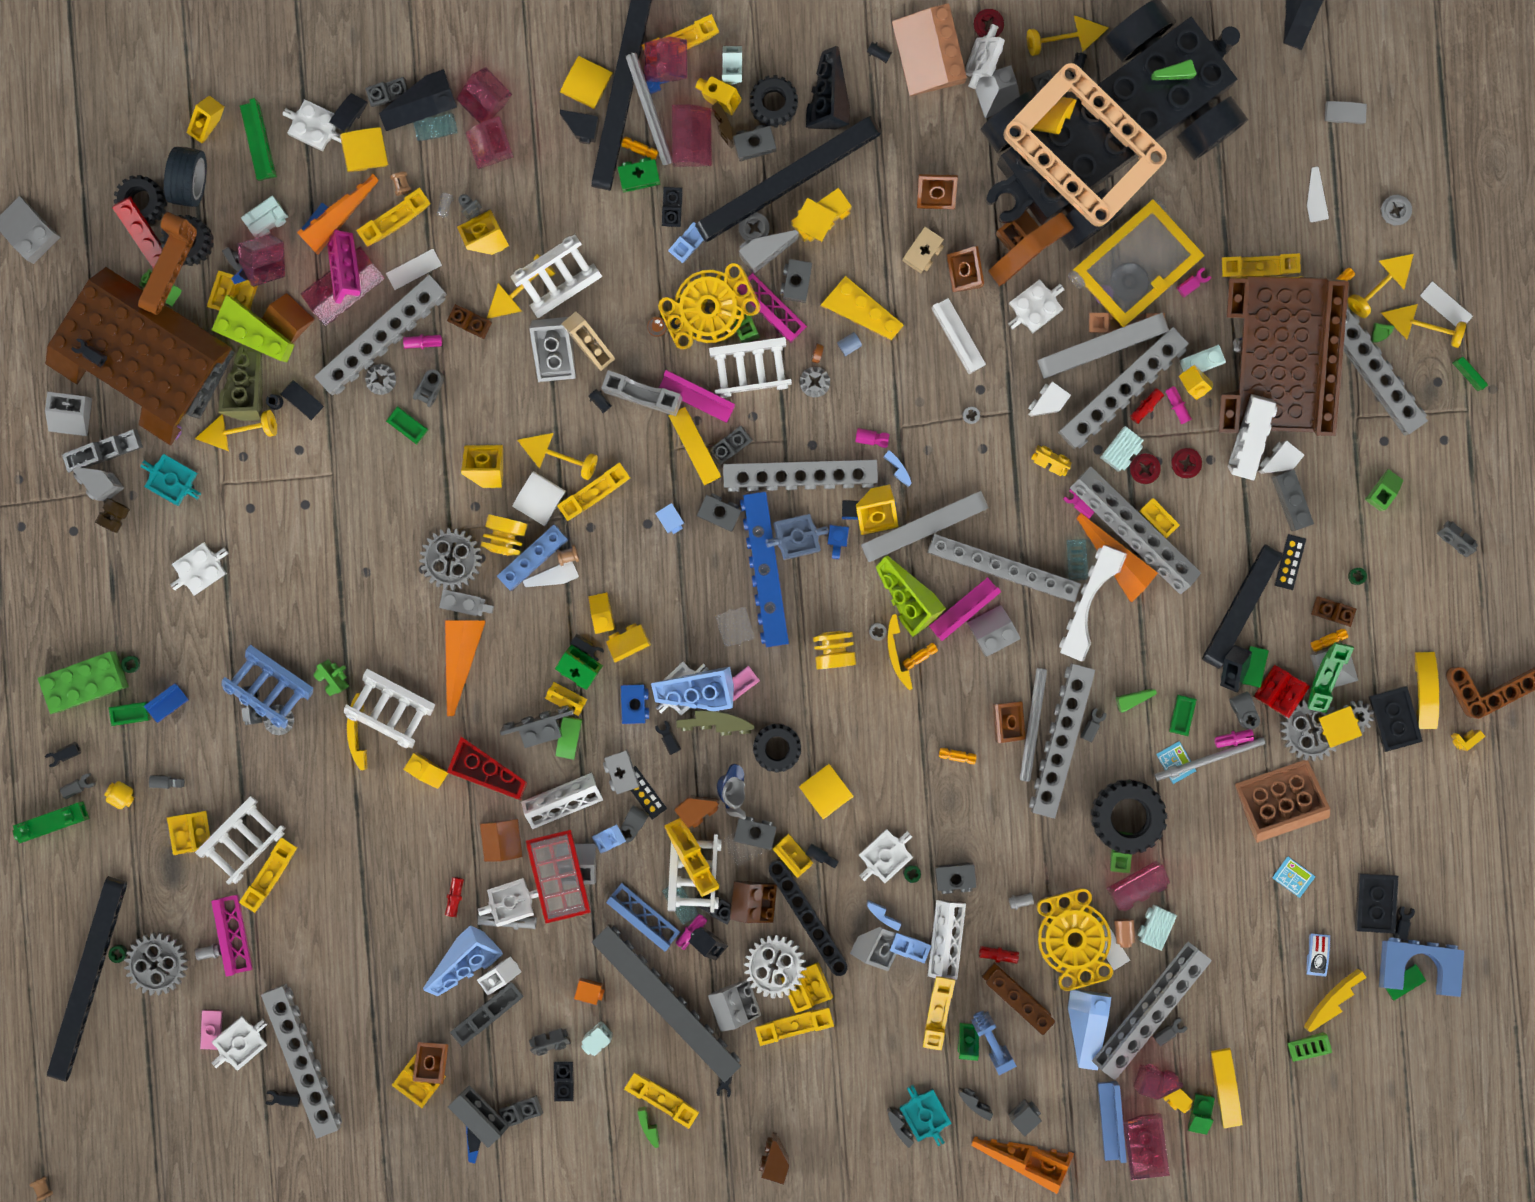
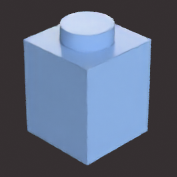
[655,503,685,534]

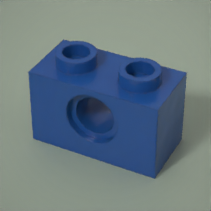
[621,684,649,724]

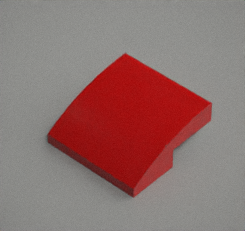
[1253,665,1310,718]

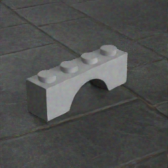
[602,370,682,416]

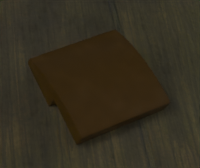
[712,101,734,148]

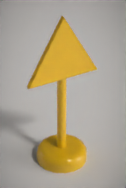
[1026,15,1109,56]
[487,254,556,319]
[1347,254,1414,318]
[1381,304,1466,348]
[195,410,277,451]
[517,433,598,480]

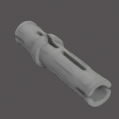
[478,914,537,930]

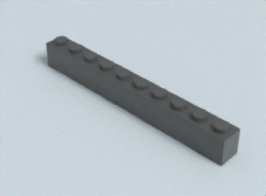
[592,925,741,1083]

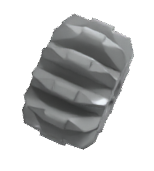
[1344,700,1374,732]

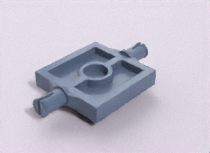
[766,514,828,560]

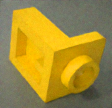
[1451,730,1486,751]

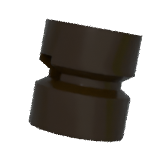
[95,498,130,533]

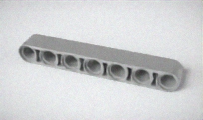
[1037,313,1169,379]
[861,491,989,562]

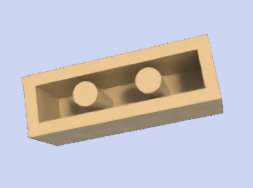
[562,312,615,371]

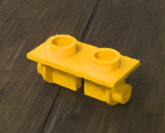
[1031,445,1072,477]
[545,682,588,716]

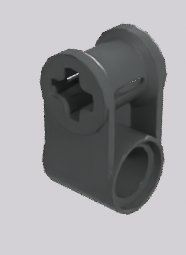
[413,369,444,408]
[1229,691,1260,729]
[620,805,649,843]

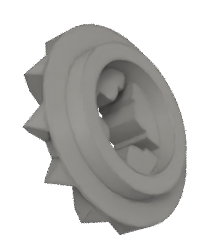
[1380,195,1412,226]
[739,213,769,242]
[365,364,396,395]
[800,367,830,397]
[263,705,294,735]

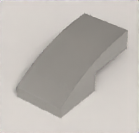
[1325,101,1367,124]

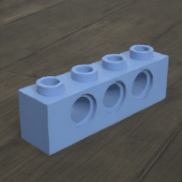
[497,525,569,591]

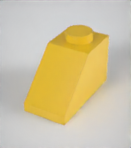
[187,96,225,144]
[1179,365,1213,400]
[588,592,616,634]
[403,752,449,789]

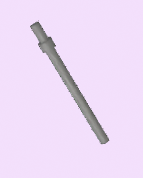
[1154,737,1265,781]

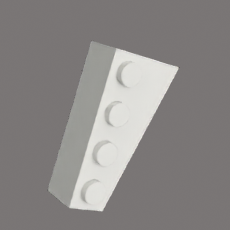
[1228,394,1277,480]

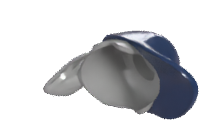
[717,764,746,819]

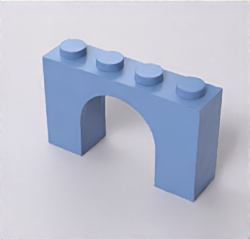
[1379,937,1464,997]

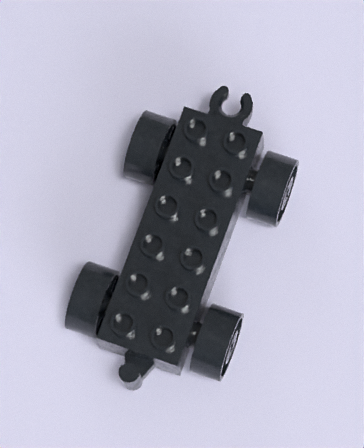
[980,0,1248,252]

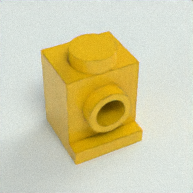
[1160,1081,1193,1113]

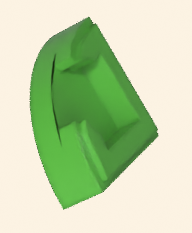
[1371,323,1394,343]

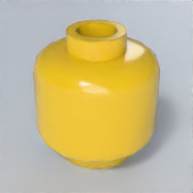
[104,781,135,809]

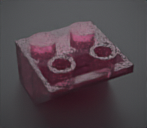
[644,37,687,82]
[456,67,512,127]
[466,116,514,169]
[238,234,285,287]
[1133,1063,1183,1100]

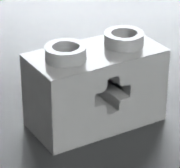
[603,750,640,794]

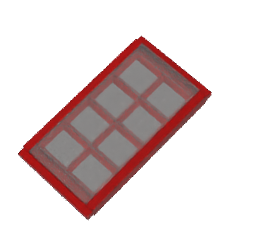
[526,830,591,924]

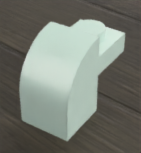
[722,46,742,84]

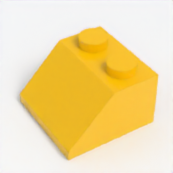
[606,623,651,663]

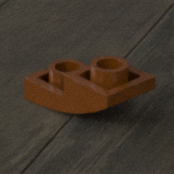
[447,304,492,339]
[1311,596,1357,627]

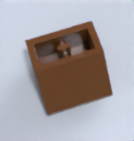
[730,881,777,923]
[759,1132,789,1185]

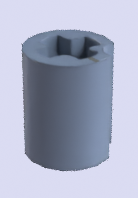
[837,332,862,356]

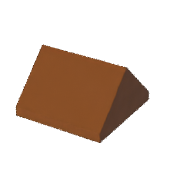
[917,174,958,209]
[947,246,984,292]
[262,293,315,343]
[993,701,1026,743]
[480,819,523,862]
[413,1042,448,1084]

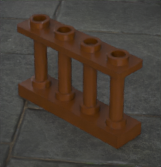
[982,962,1055,1035]

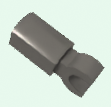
[1080,708,1107,743]
[60,773,96,799]
[149,775,185,789]
[1153,1017,1188,1047]

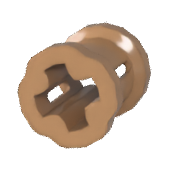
[390,172,412,196]
[556,545,579,566]
[29,1176,53,1202]

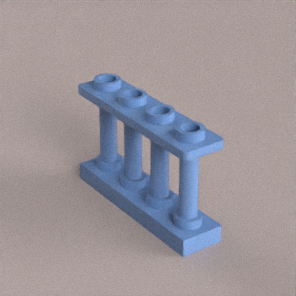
[222,645,314,729]
[971,1011,1017,1075]

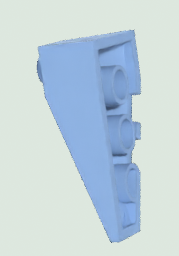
[651,667,734,711]
[423,925,503,996]
[1068,989,1111,1070]

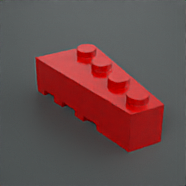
[447,737,527,801]

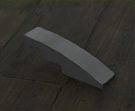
[62,429,143,473]
[449,982,524,1047]

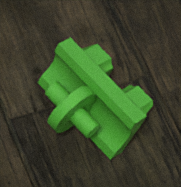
[313,659,349,696]

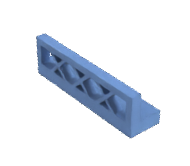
[606,883,681,951]
[1098,1081,1127,1163]

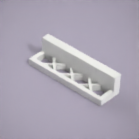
[931,298,986,374]
[521,773,603,829]
[928,900,966,980]

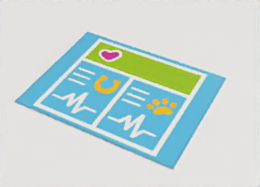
[1156,741,1196,784]
[1272,857,1315,898]

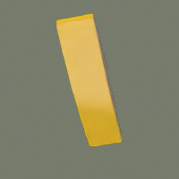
[668,407,721,486]
[665,818,719,897]
[1304,969,1366,1032]
[1211,1048,1243,1128]

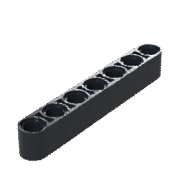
[1202,544,1283,669]
[769,859,848,976]

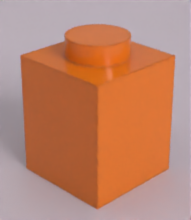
[574,978,605,1005]

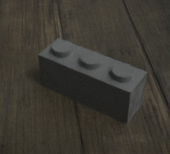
[1271,470,1314,531]
[448,1085,509,1148]

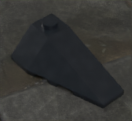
[1283,0,1324,50]
[806,46,850,130]
[379,69,458,131]

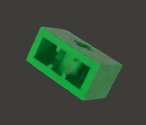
[617,157,661,193]
[555,644,603,690]

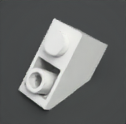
[1028,382,1071,417]
[1259,441,1304,474]

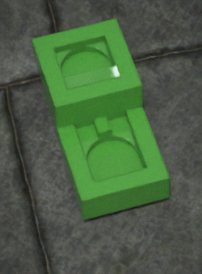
[555,716,582,760]
[1110,831,1133,873]
[638,1107,660,1148]

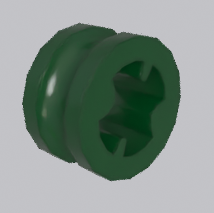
[1348,568,1367,585]
[121,656,140,673]
[903,865,921,883]
[108,945,128,963]

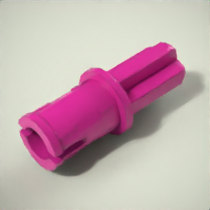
[403,334,442,350]
[1165,386,1192,424]
[1214,729,1254,748]
[675,914,707,950]

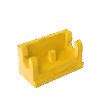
[772,833,813,878]

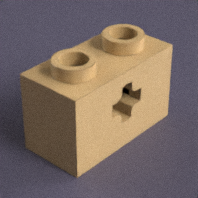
[902,227,944,274]

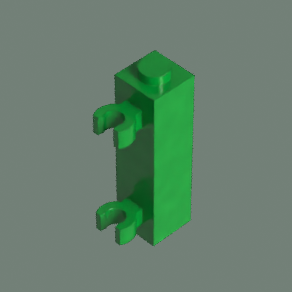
[13,801,90,844]

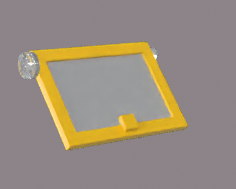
[1068,199,1205,327]

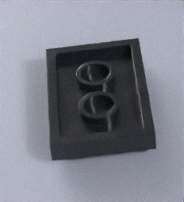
[1368,686,1423,752]
[1355,873,1399,934]

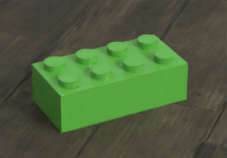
[37,651,129,714]

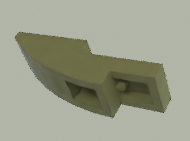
[676,710,755,736]

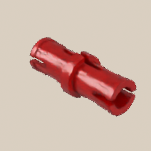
[1129,388,1164,424]
[445,877,464,917]
[979,946,1019,964]

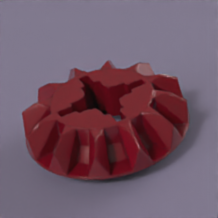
[973,9,1004,38]
[1171,448,1202,479]
[1130,454,1161,484]

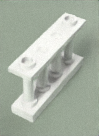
[510,234,602,318]
[709,337,792,398]
[344,669,435,748]
[195,796,286,885]
[667,834,722,913]

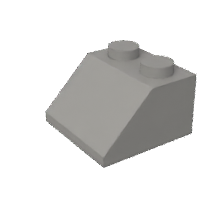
[967,605,1021,657]

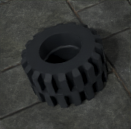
[750,75,798,128]
[114,175,168,225]
[160,215,214,266]
[753,723,801,773]

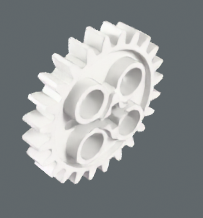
[744,935,807,998]

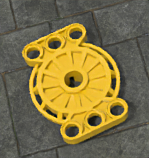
[658,263,760,349]
[1037,888,1113,991]

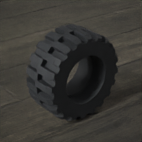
[1091,779,1168,854]

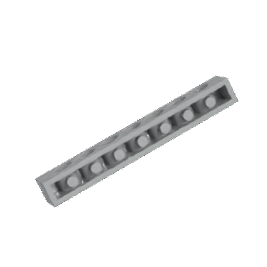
[314,275,447,395]
[1343,304,1428,436]
[1058,327,1189,449]
[723,460,878,492]
[1070,466,1201,595]
[927,534,1081,602]
[1029,664,1095,819]
[1092,941,1212,1080]
[261,984,342,1139]

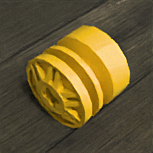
[481,514,527,556]
[813,631,856,670]

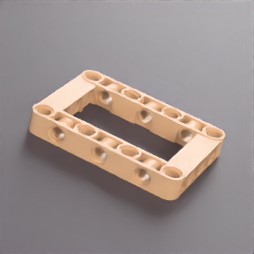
[1003,63,1167,227]

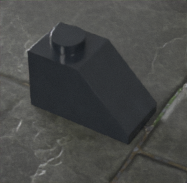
[560,109,600,144]
[1220,645,1252,693]
[688,927,728,960]

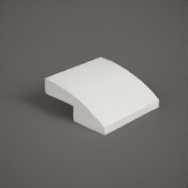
[512,471,566,526]

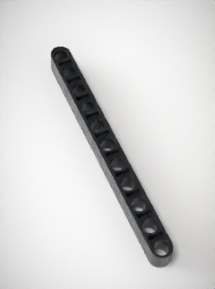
[591,0,652,191]
[695,116,882,242]
[47,876,127,1082]

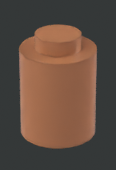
[1114,919,1136,948]

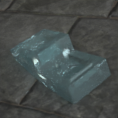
[413,113,458,141]
[662,886,699,925]

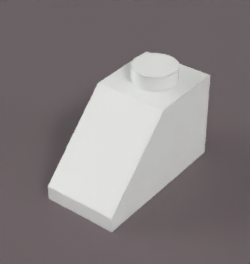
[477,956,521,995]

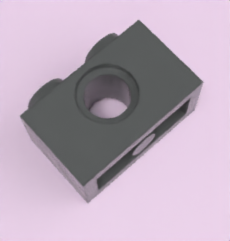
[733,125,776,162]
[780,259,812,303]
[697,494,742,532]
[733,816,776,850]
[935,863,976,894]
[1008,1099,1042,1137]

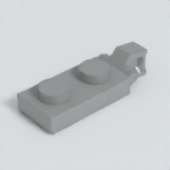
[439,589,494,616]

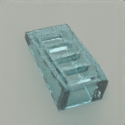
[1066,539,1088,581]

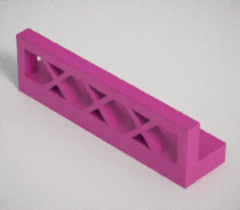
[327,230,361,304]
[738,273,807,343]
[659,370,735,423]
[929,577,1001,641]
[211,894,253,977]

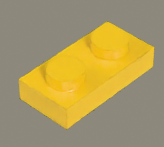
[1139,498,1180,538]

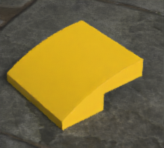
[560,56,613,109]
[1031,97,1076,134]
[340,127,388,172]
[206,270,258,311]
[799,764,854,819]
[167,811,210,855]
[781,962,833,1013]
[391,1054,446,1108]

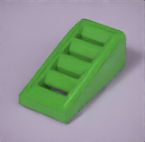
[1151,59,1196,80]
[733,307,760,343]
[1116,689,1157,713]
[1287,1032,1332,1062]

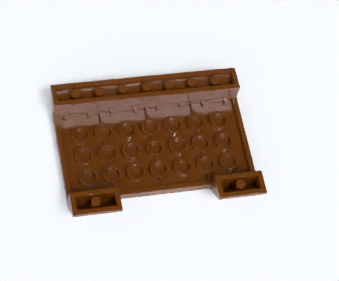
[45,267,232,446]
[1219,276,1349,436]

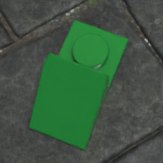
[957,1023,979,1061]
[1187,1093,1215,1135]

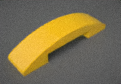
[642,14,720,63]
[356,188,431,247]
[1222,253,1301,277]
[557,462,631,521]
[887,614,913,690]
[1415,652,1439,729]
[347,693,368,770]
[239,837,298,913]
[923,976,955,1051]
[755,1007,834,1046]
[624,1072,699,1129]

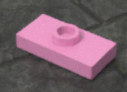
[732,666,760,701]
[200,1010,223,1050]

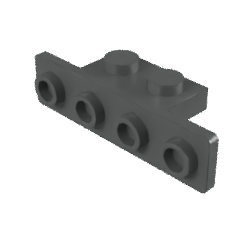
[500,705,575,748]

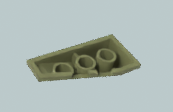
[218,344,263,421]

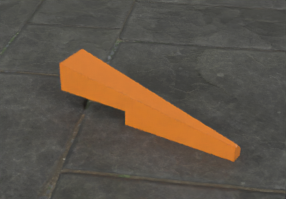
[297,174,379,255]
[1076,513,1158,602]
[445,620,486,716]
[971,1136,1074,1194]

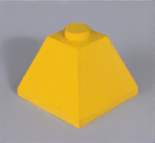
[457,209,509,255]
[461,445,503,488]
[856,484,898,535]

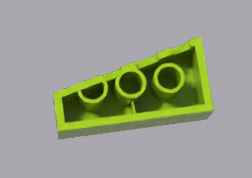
[212,295,295,362]

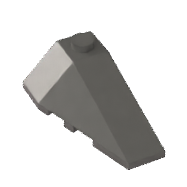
[185,350,235,419]

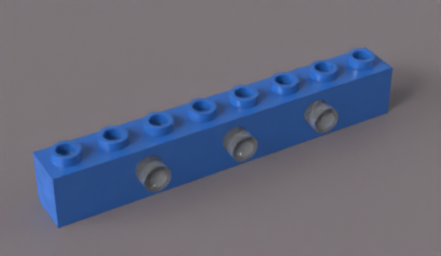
[740,492,789,647]

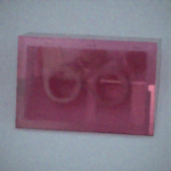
[672,105,712,167]
[1106,861,1170,911]
[1123,1113,1170,1180]

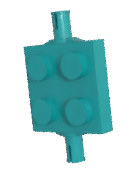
[140,454,201,506]
[899,1085,952,1146]

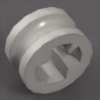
[963,407,980,424]
[869,623,887,641]

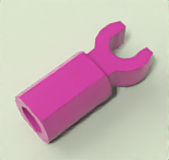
[1177,268,1211,297]
[855,428,890,448]
[1063,489,1094,519]

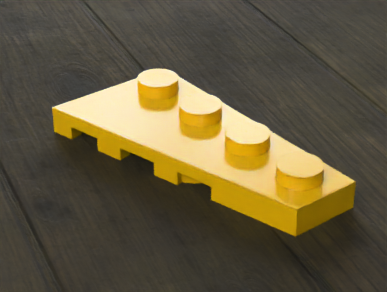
[821,276,904,340]

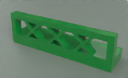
[240,98,277,181]

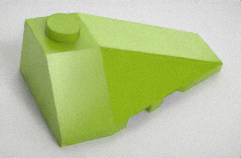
[876,555,946,637]

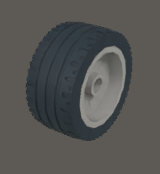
[164,147,207,207]

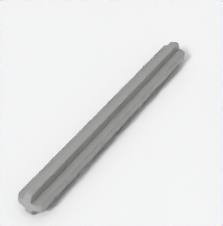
[626,53,673,165]
[1020,668,1047,782]

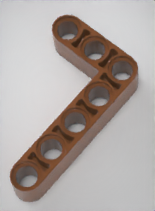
[138,212,197,315]
[988,212,1074,287]
[1446,667,1535,719]

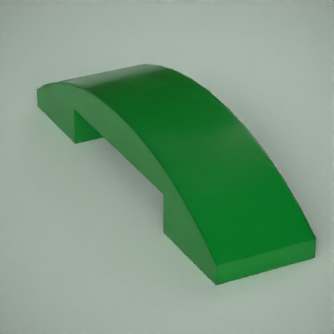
[1308,642,1354,713]

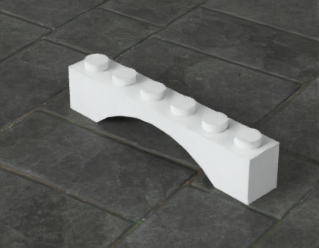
[1059,545,1127,661]

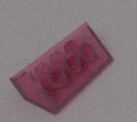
[301,246,385,326]

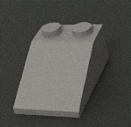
[0,196,61,264]
[739,230,799,274]
[529,317,576,382]

